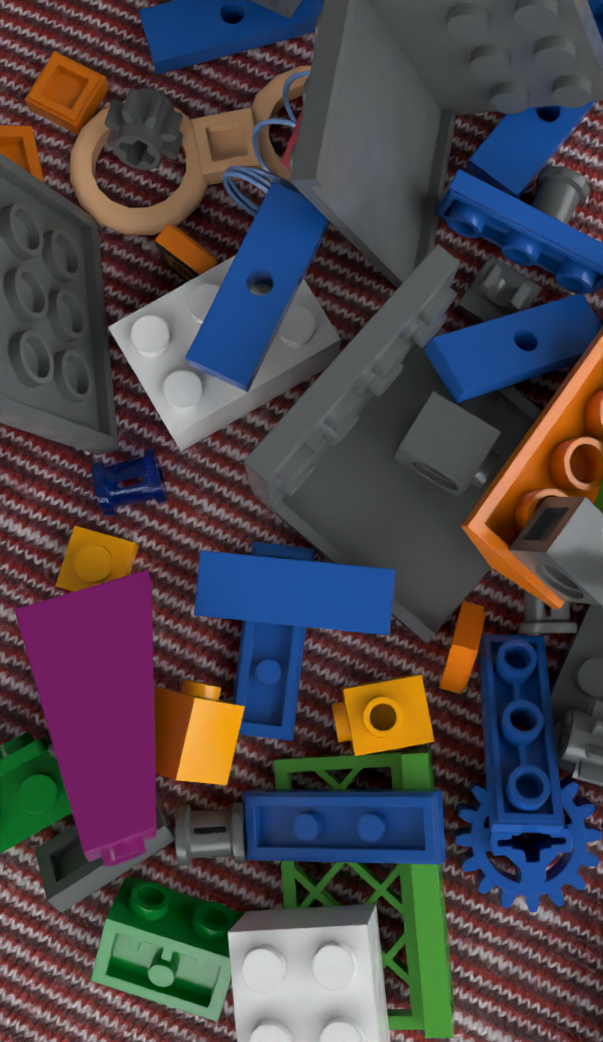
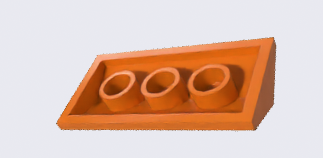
[461,326,603,609]

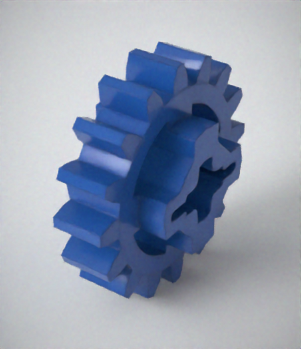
[453,776,602,912]

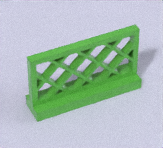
[274,747,455,1038]

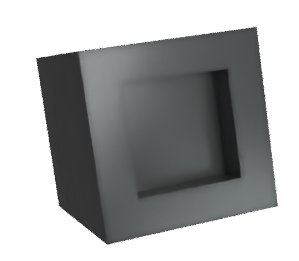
[393,391,501,498]
[508,497,603,606]

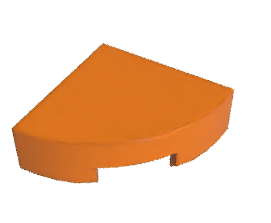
[439,601,486,694]

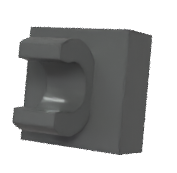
[455,255,542,325]

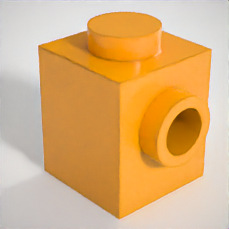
[331,674,435,756]
[154,679,245,785]

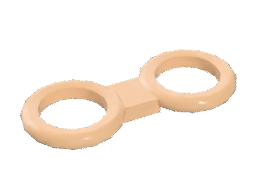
[70,66,311,235]

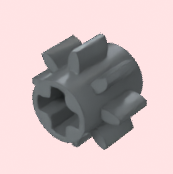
[104,88,183,170]
[558,699,603,786]

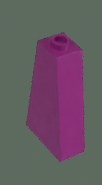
[14,570,157,867]

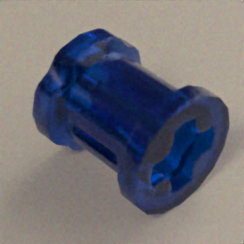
[91,447,168,517]

